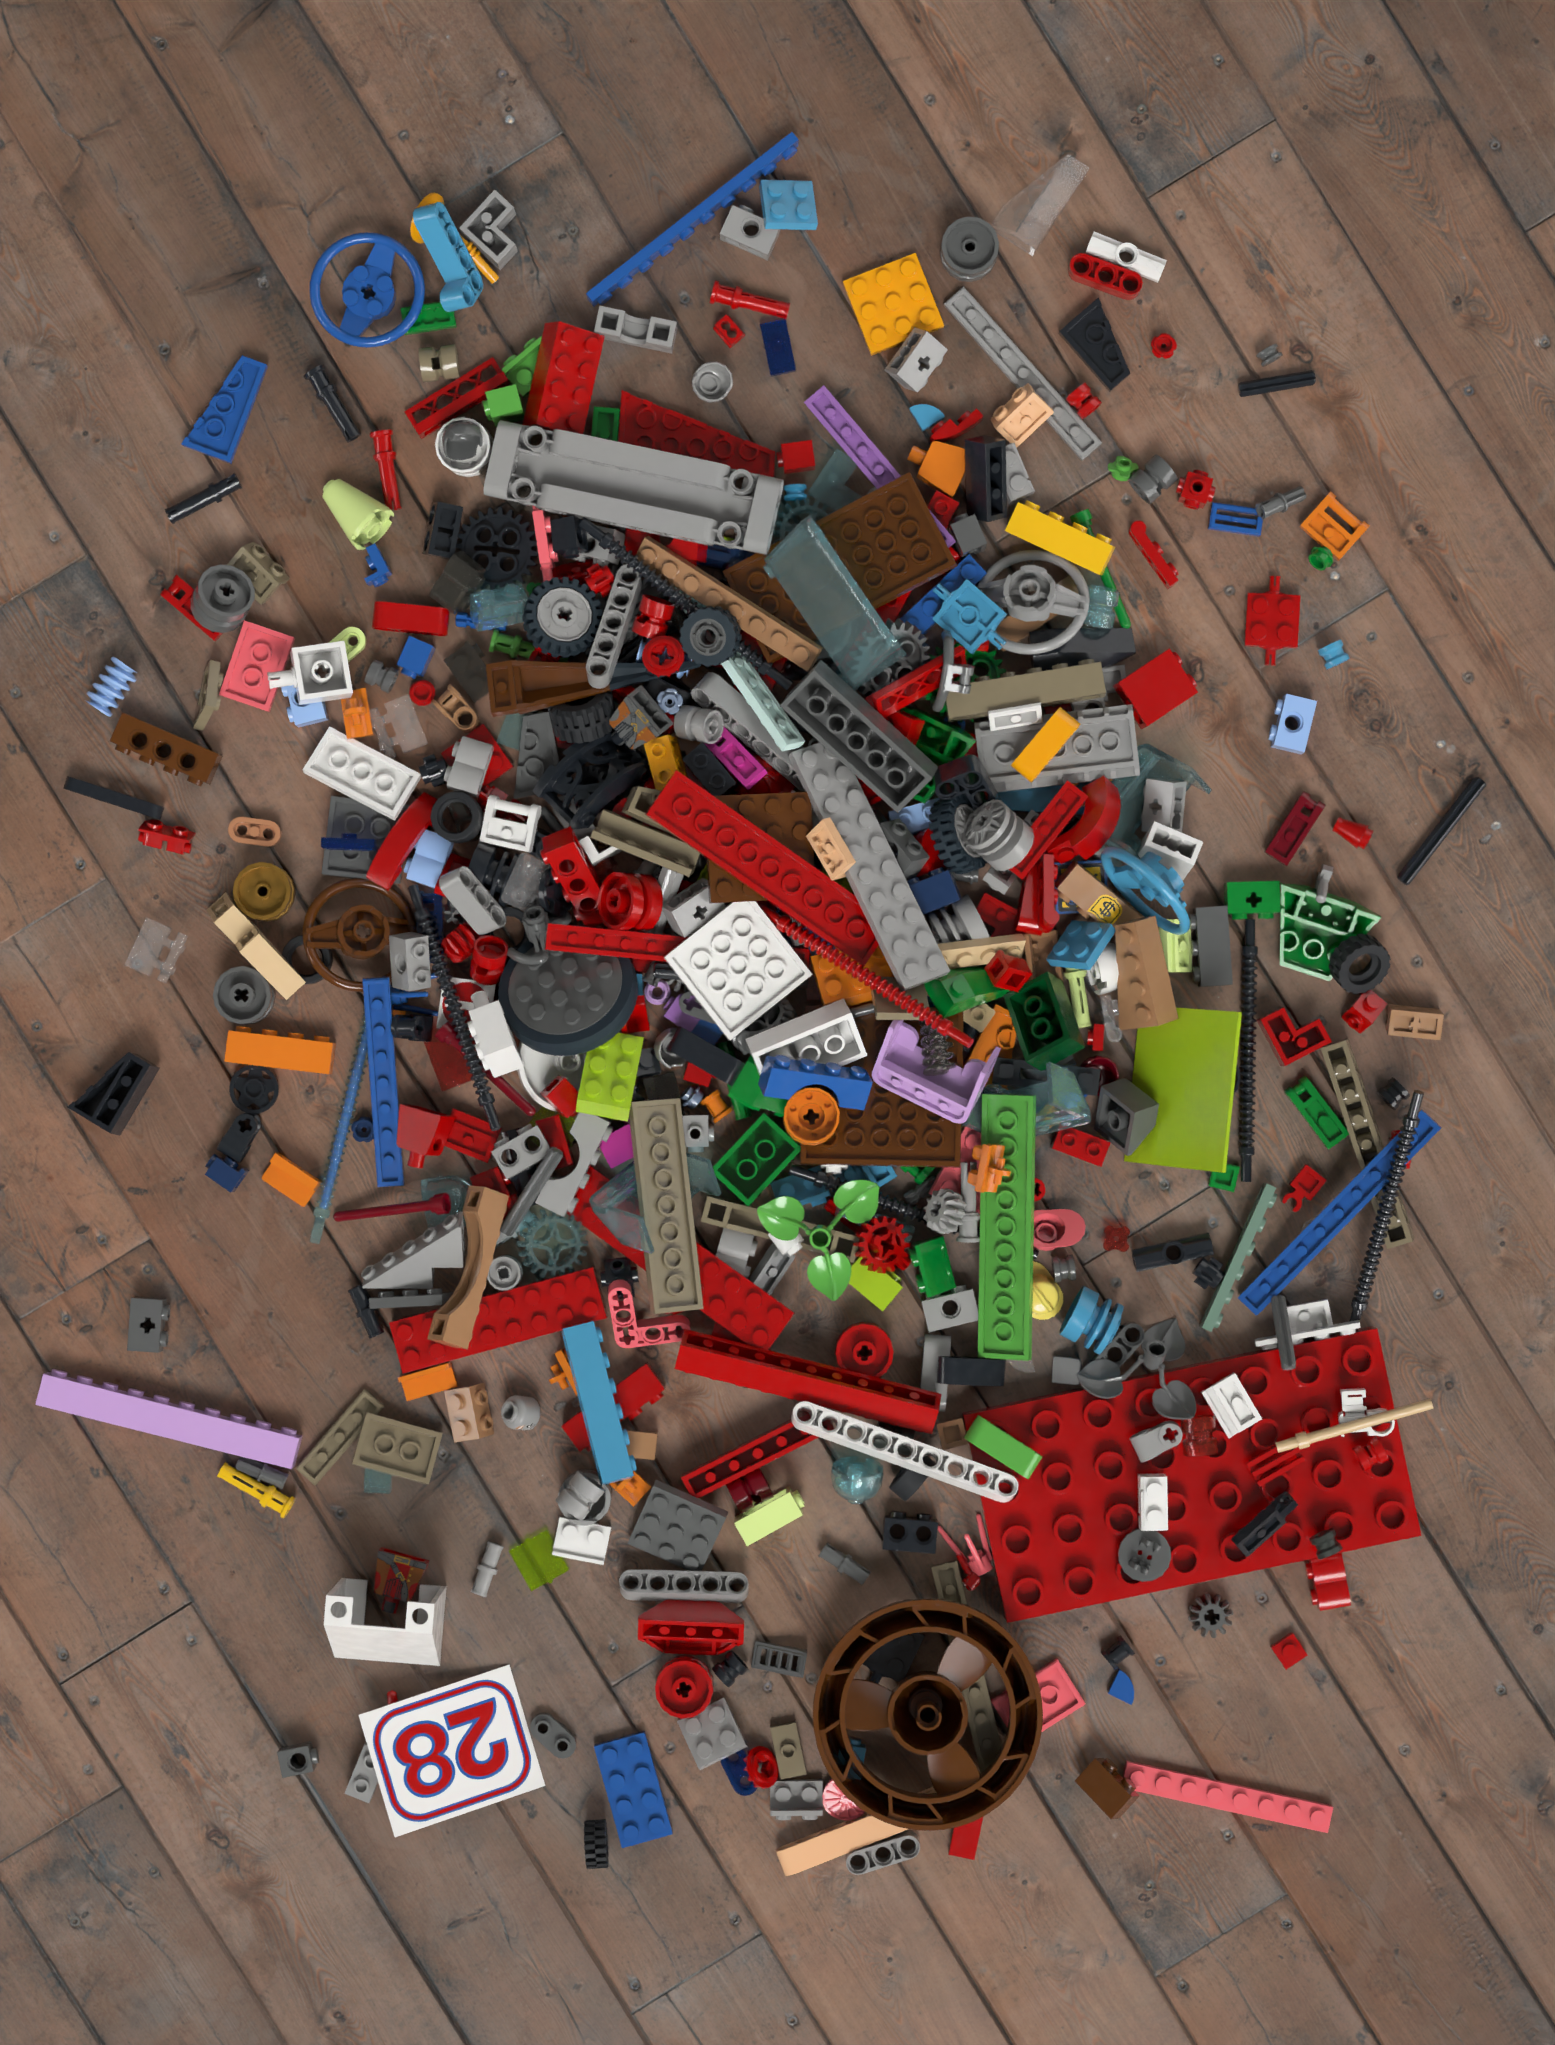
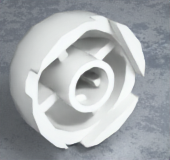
[1087,942,1119,995]

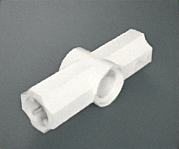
[1085,232,1167,283]

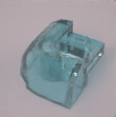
[421,1175,472,1228]

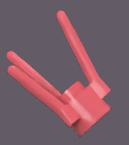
[937,1514,993,1576]

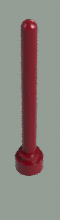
[435,1021,536,1116]
[333,1193,451,1222]

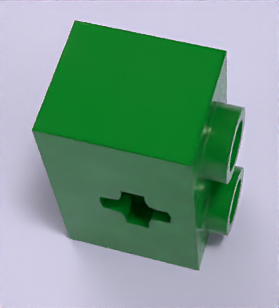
[1224,881,1281,920]

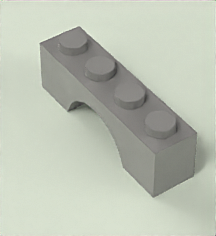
[535,1113,613,1217]

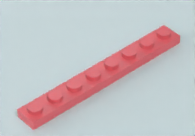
[1123,1760,1333,1833]

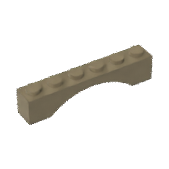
[701,1195,860,1263]

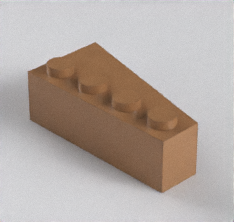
[1115,916,1179,1030]

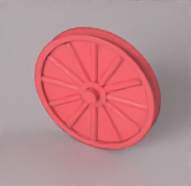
[822,1779,865,1821]

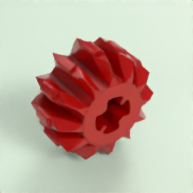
[441,921,485,963]

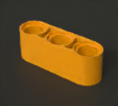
[1011,707,1081,783]

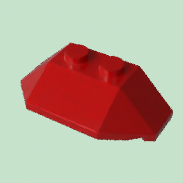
[638,1599,744,1655]

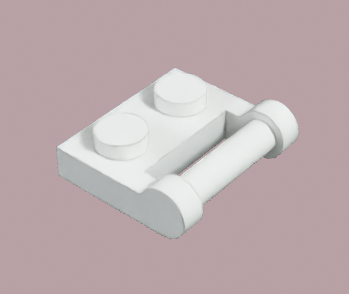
[480,795,541,852]

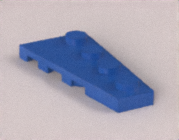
[181,355,268,464]

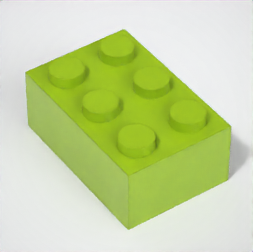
[576,1033,644,1122]

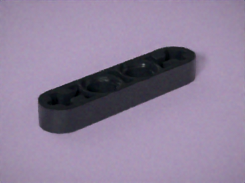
[63,776,164,820]

